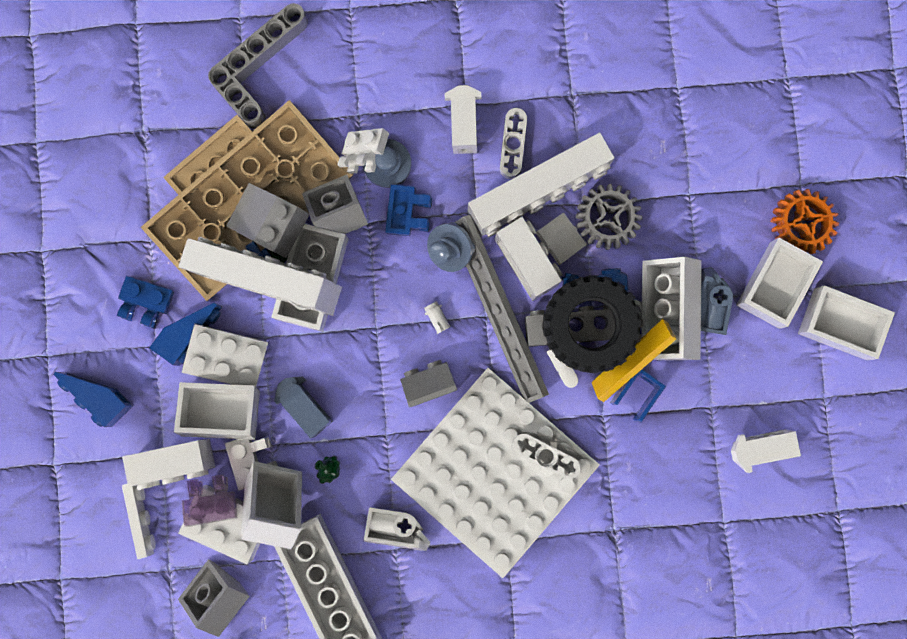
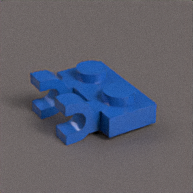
[385,185,432,236]
[117,276,174,329]

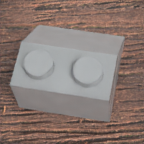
[302,175,368,234]
[400,360,457,407]
[178,559,250,637]

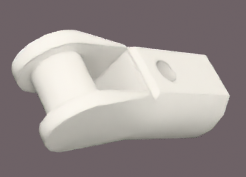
[546,350,578,388]

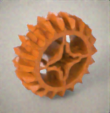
[770,189,839,255]

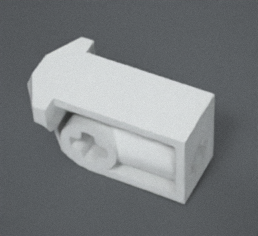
[445,85,481,154]
[731,429,801,473]
[364,507,430,551]

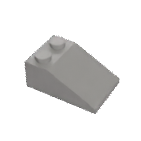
[226,183,309,258]

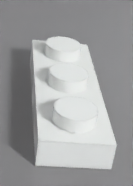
[122,484,156,559]

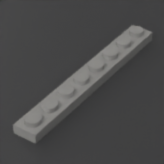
[455,215,549,403]

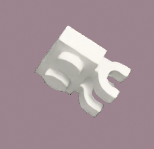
[338,128,389,174]
[224,437,278,491]

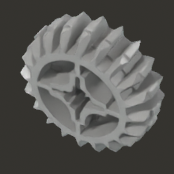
[576,184,642,250]

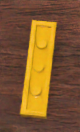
[591,319,676,402]

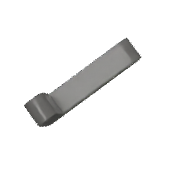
[208,3,308,129]

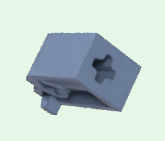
[701,267,733,335]
[274,377,333,438]

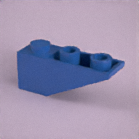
[149,303,222,366]
[53,372,133,427]

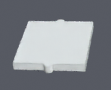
[536,213,587,265]

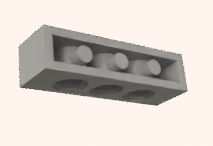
[525,305,615,347]

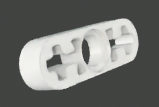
[500,108,527,179]
[512,434,580,480]

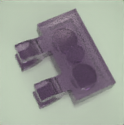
[182,475,238,527]

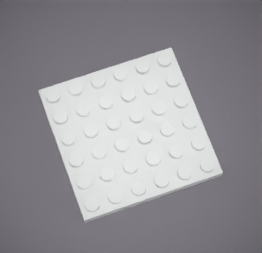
[391,368,600,578]

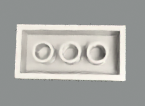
[271,224,348,332]
[641,257,701,361]

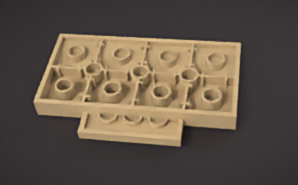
[141,100,354,301]

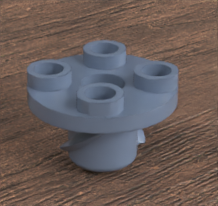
[363,139,411,188]
[427,222,475,272]

